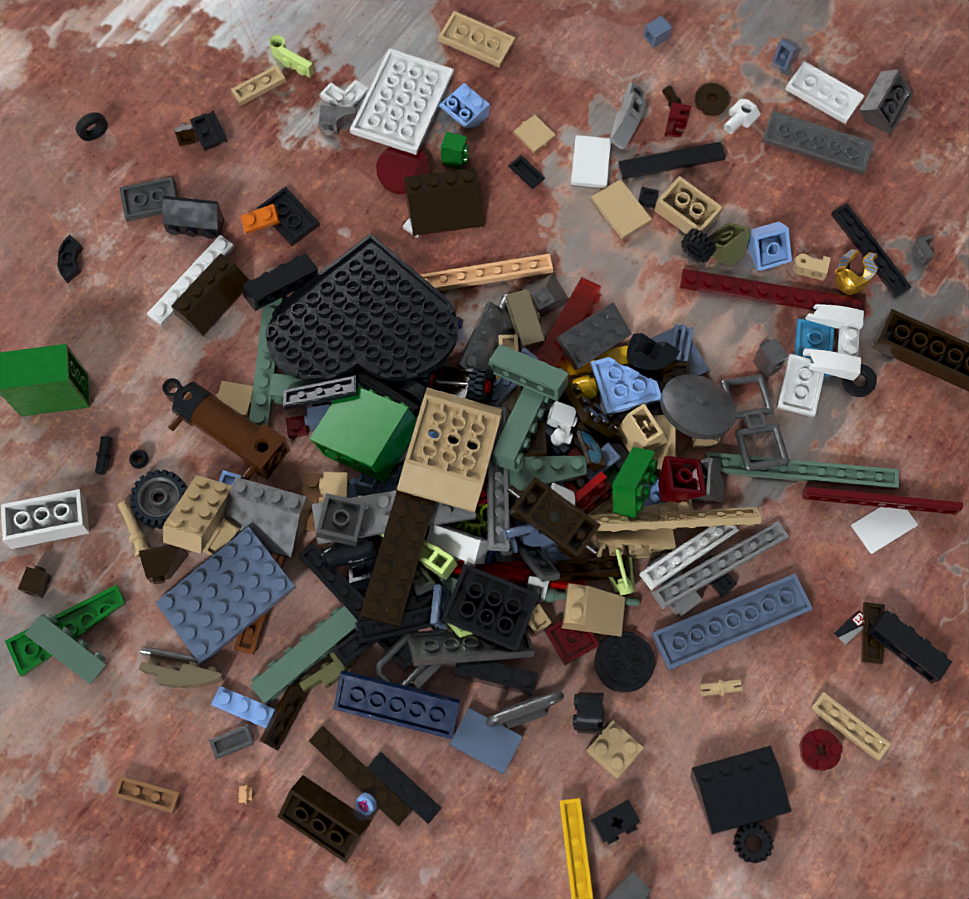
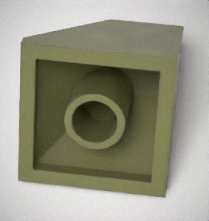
[708,222,751,266]

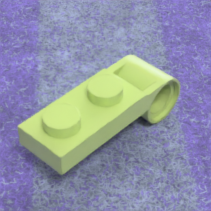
[269,35,314,78]

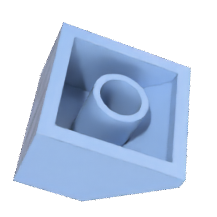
[747,222,792,271]

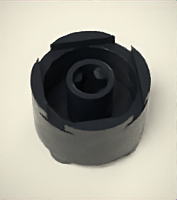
[573,691,604,735]

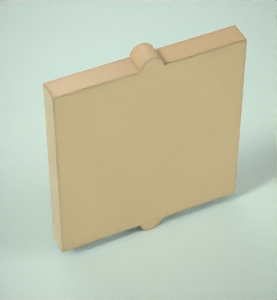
[513,115,556,153]
[216,381,253,416]

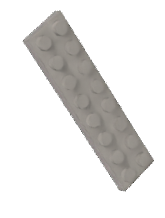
[312,491,476,545]

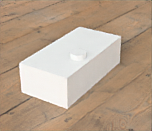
[1,489,89,549]

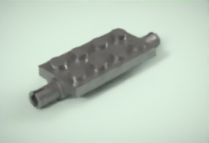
[456,294,515,369]

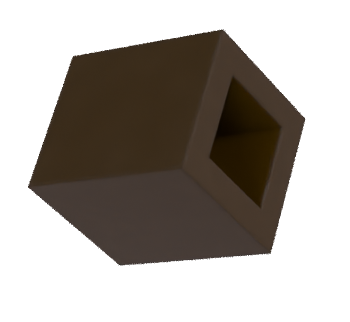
[18,566,51,598]

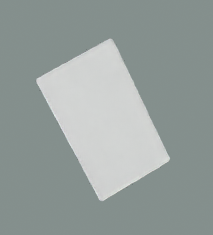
[851,507,918,554]

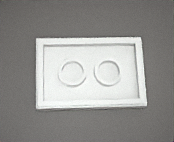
[571,135,611,188]
[777,354,824,418]

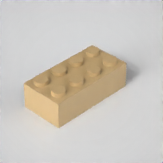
[163,475,232,554]

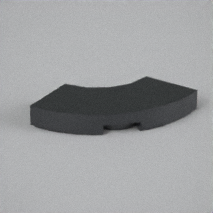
[57,234,83,284]

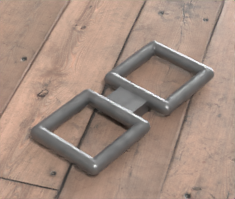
[720,374,789,471]

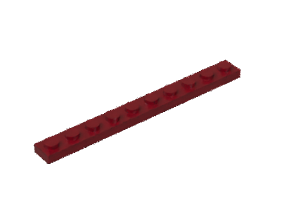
[680,269,865,311]

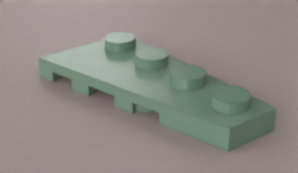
[508,456,587,496]

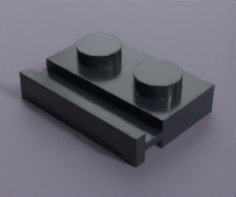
[190,110,228,151]

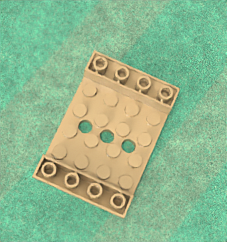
[397,387,502,512]

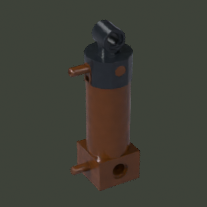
[162,378,290,480]

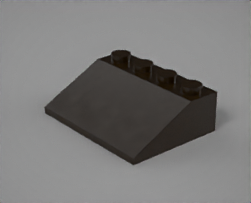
[404,168,484,236]

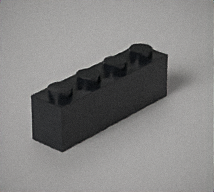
[243,253,318,311]
[867,610,952,684]
[454,660,538,696]

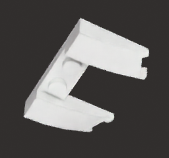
[803,304,864,381]

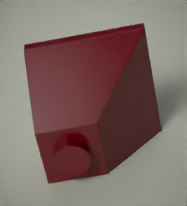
[658,456,706,503]

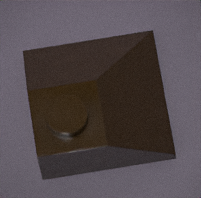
[139,545,188,584]

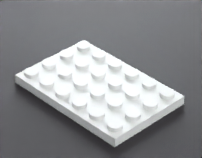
[350,49,454,155]

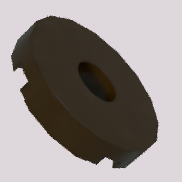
[694,83,730,116]

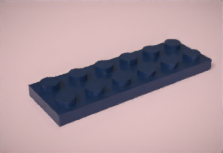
[333,670,461,739]

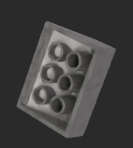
[224,477,312,558]

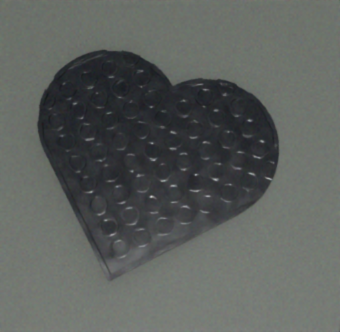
[266,234,458,382]

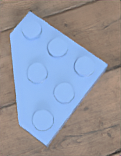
[590,357,661,416]

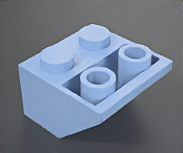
[440,83,490,128]

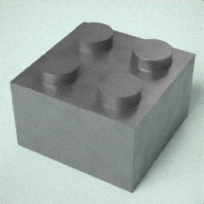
[316,493,366,546]

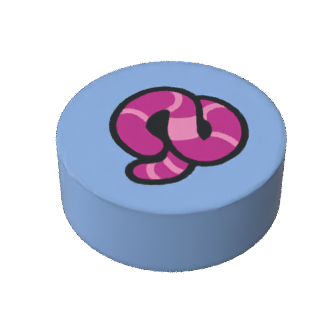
[355,793,377,816]

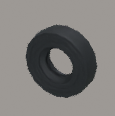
[75,112,108,141]
[842,364,877,397]

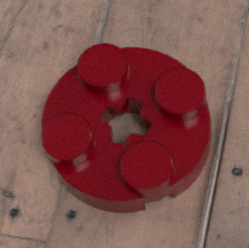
[799,729,843,771]

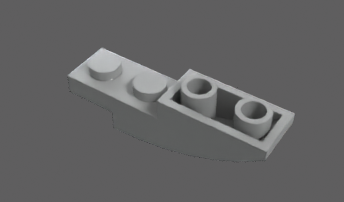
[610,82,646,150]

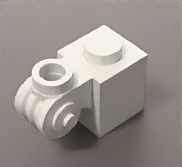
[545,401,578,446]

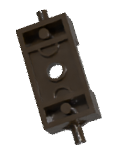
[507,477,601,561]

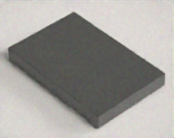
[120,177,177,222]

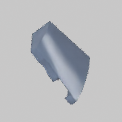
[354,465,403,496]

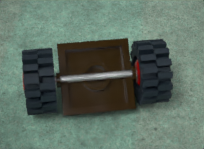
[415,366,495,404]

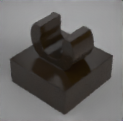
[174,122,197,146]

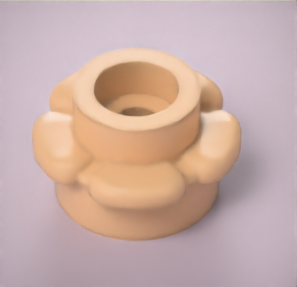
[239,784,252,805]

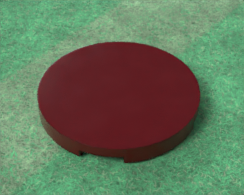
[376,147,430,194]

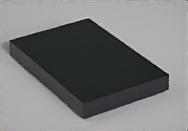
[257,186,320,247]

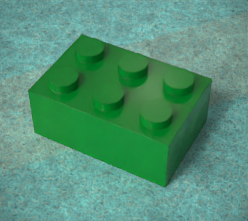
[612,447,658,518]

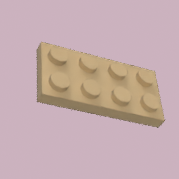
[438,11,515,68]

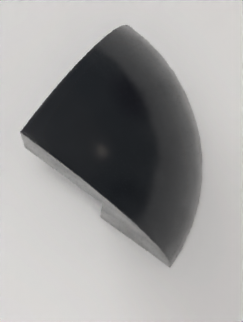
[627,333,680,370]

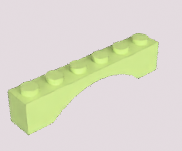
[358,495,458,581]

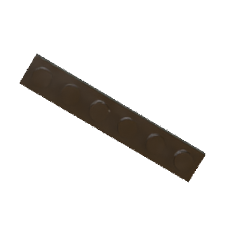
[309,726,412,827]

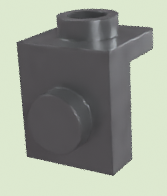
[912,234,935,266]

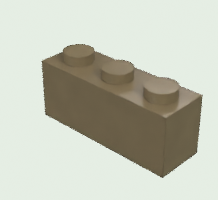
[505,289,546,350]

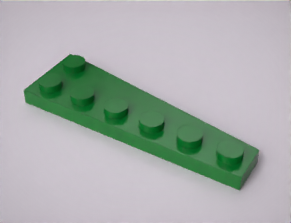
[5,585,126,677]

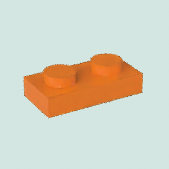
[240,204,280,234]

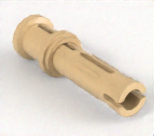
[118,500,151,559]

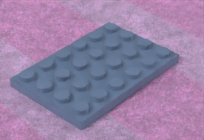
[155,526,296,665]

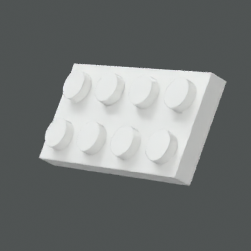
[785,61,864,124]

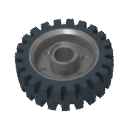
[130,469,188,529]

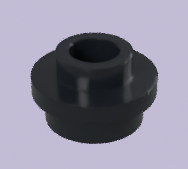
[129,450,149,469]

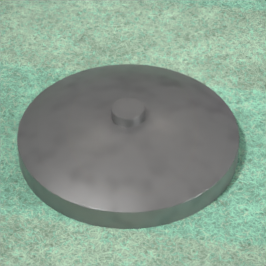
[660,374,736,440]

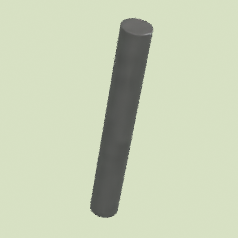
[140,646,199,664]

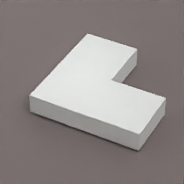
[320,80,369,107]

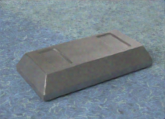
[209,725,255,760]

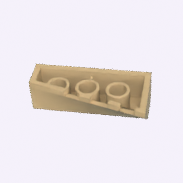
[593,528,676,559]

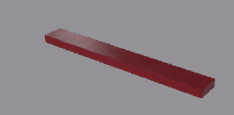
[802,487,963,515]

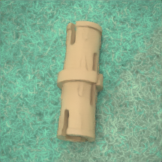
[700,679,742,697]

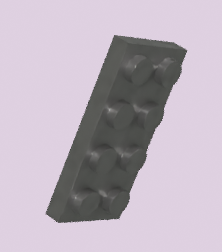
[556,302,632,370]

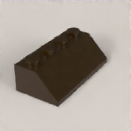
[171,253,249,336]
[277,775,372,863]

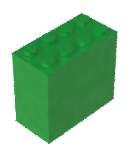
[0,344,90,417]
[310,384,417,483]

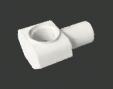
[724,99,761,134]

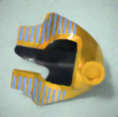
[835,249,878,295]

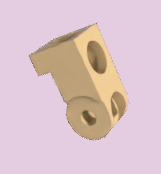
[793,254,831,281]

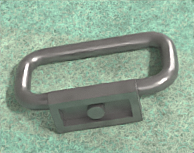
[375,626,444,689]
[486,691,564,729]

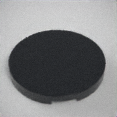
[594,632,655,693]

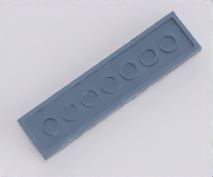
[651,573,813,671]

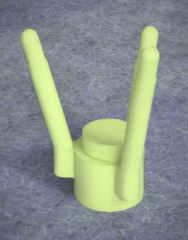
[608,549,636,596]

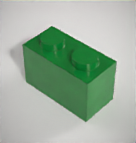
[441,131,469,170]

